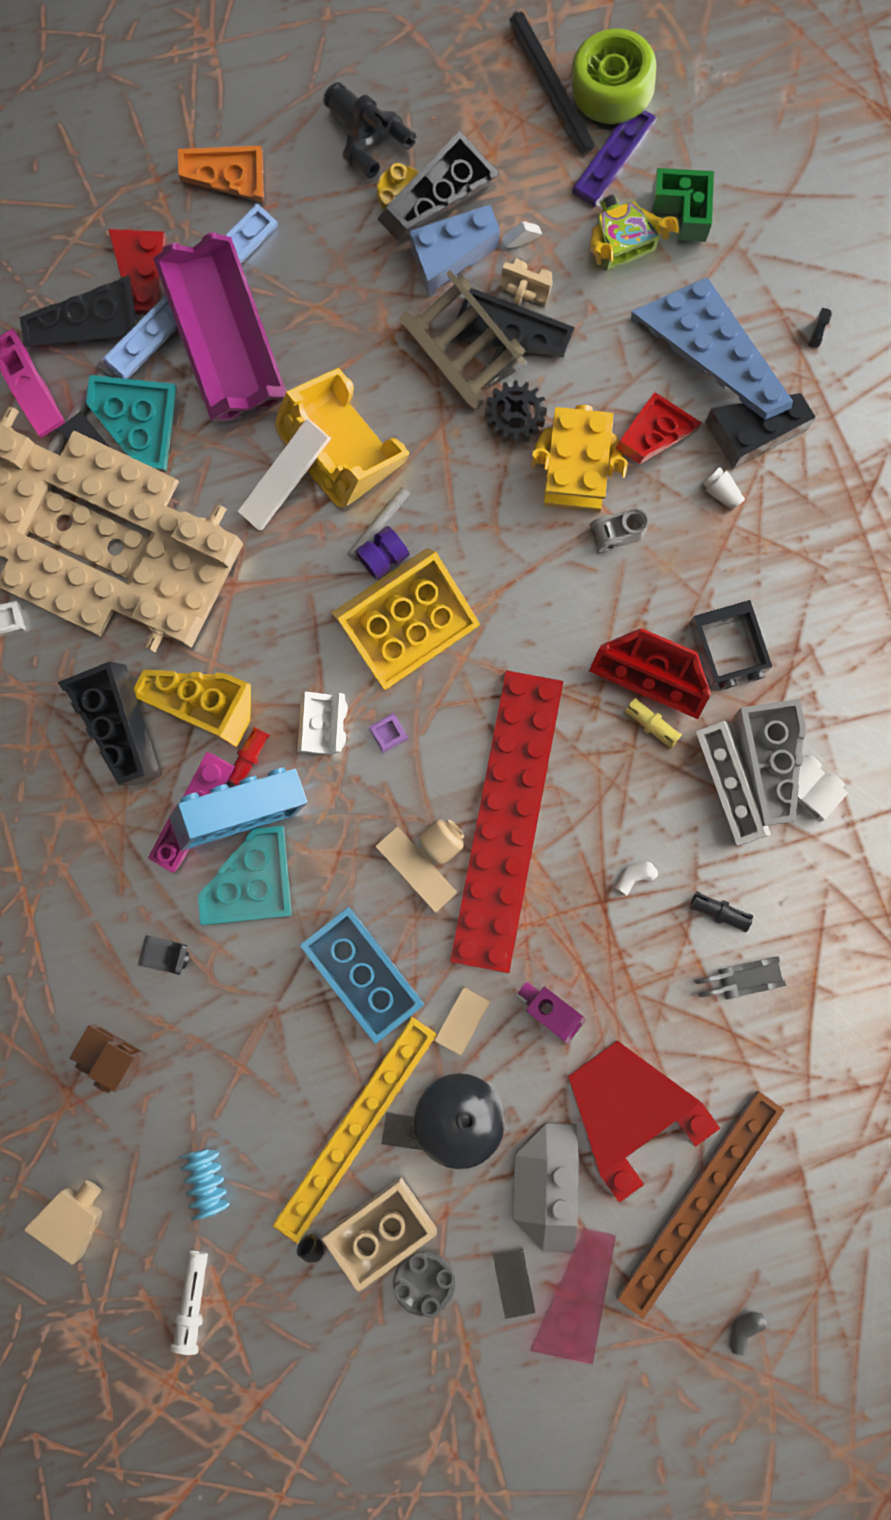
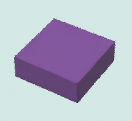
[368,713,408,754]

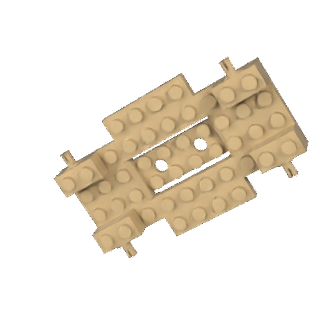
[0,406,243,652]

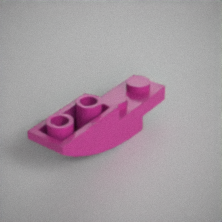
[0,328,65,438]
[148,752,235,873]

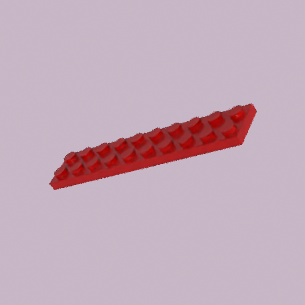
[450,670,564,973]

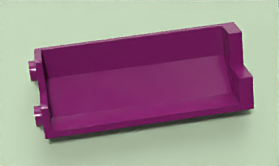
[153,232,286,421]

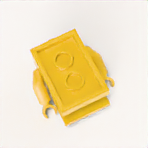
[531,405,628,512]

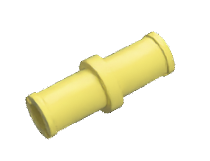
[624,698,682,749]

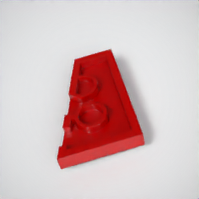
[108,229,166,315]
[615,392,702,464]

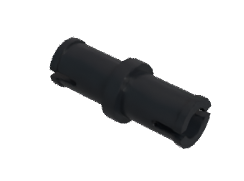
[689,891,754,933]

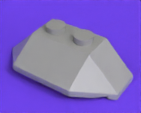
[513,1123,579,1253]

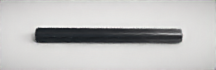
[509,11,595,155]

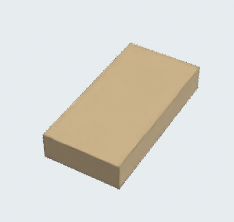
[434,987,490,1056]

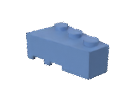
[409,205,500,297]

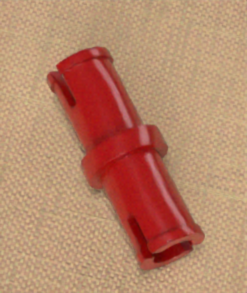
[228,726,270,785]

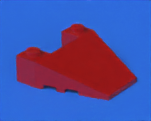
[568,1041,721,1203]

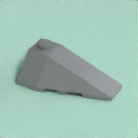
[733,699,806,826]

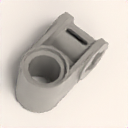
[589,508,648,553]

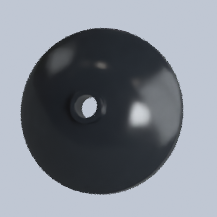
[414,1074,505,1169]

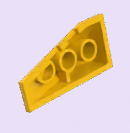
[134,670,251,747]

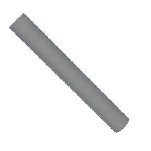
[347,487,410,560]

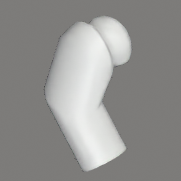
[614,861,658,896]

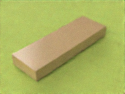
[375,826,458,913]

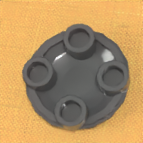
[393,1251,455,1317]

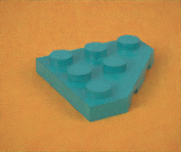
[86,375,177,472]
[198,826,292,926]

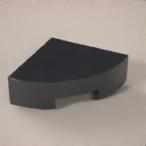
[807,307,832,348]

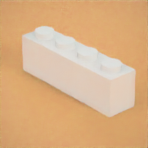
[696,721,771,845]

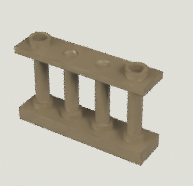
[399,270,527,409]

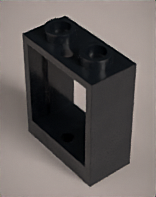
[689,600,773,690]

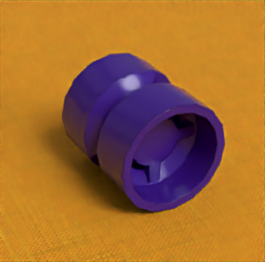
[354,525,410,581]

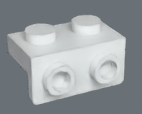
[297,692,347,755]

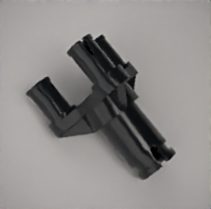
[323,82,417,179]

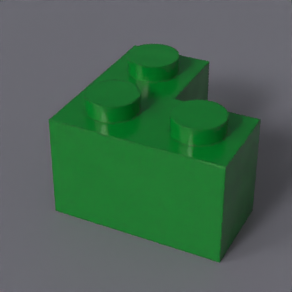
[651,168,714,242]

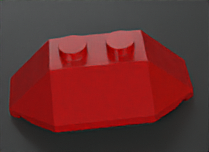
[589,628,711,719]

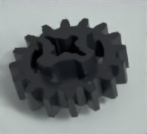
[485,380,547,444]

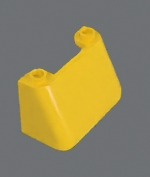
[275,368,410,508]

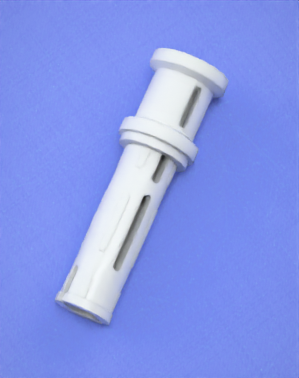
[169,1250,208,1355]

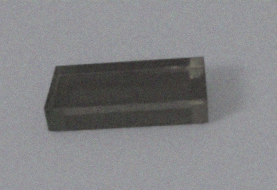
[492,1247,536,1319]

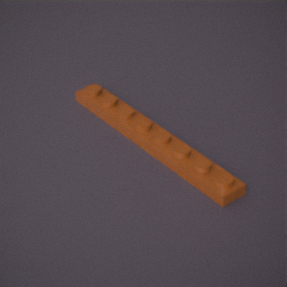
[616,1091,785,1319]

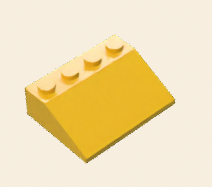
[331,548,481,690]

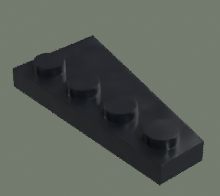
[19,275,138,347]
[450,288,575,357]

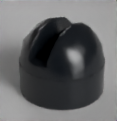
[297,1234,324,1263]

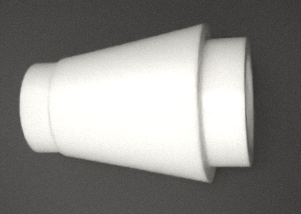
[702,467,745,510]

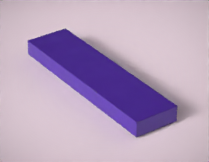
[572,110,657,207]

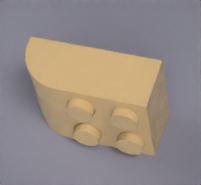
[322,1176,437,1293]

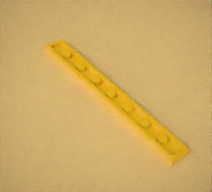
[272,1017,437,1244]

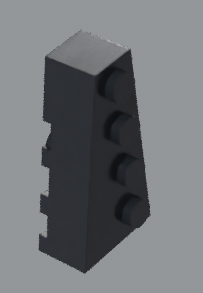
[58,661,161,785]

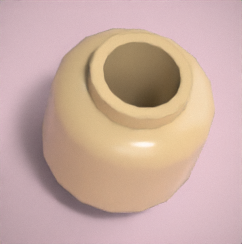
[419,819,464,864]

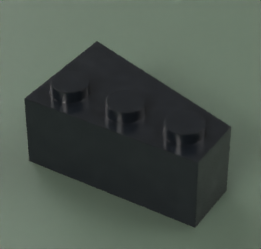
[705,393,816,470]

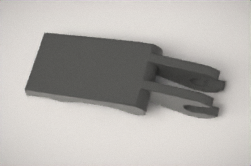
[695,956,786,1000]

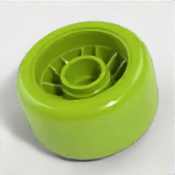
[571,28,656,124]

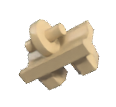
[498,258,553,306]

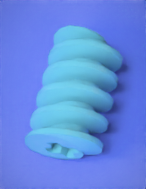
[178,1149,229,1220]

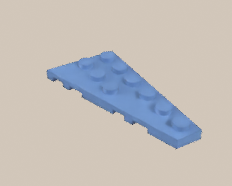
[631,277,793,420]

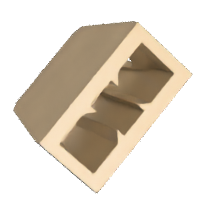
[24,1180,103,1265]

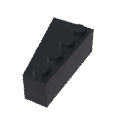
[377,130,500,241]

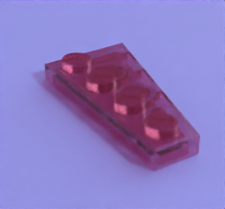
[530,1227,616,1365]

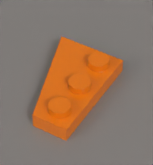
[178,145,264,203]

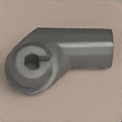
[731,1312,767,1355]

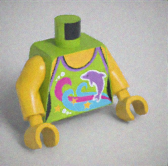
[589,195,679,270]

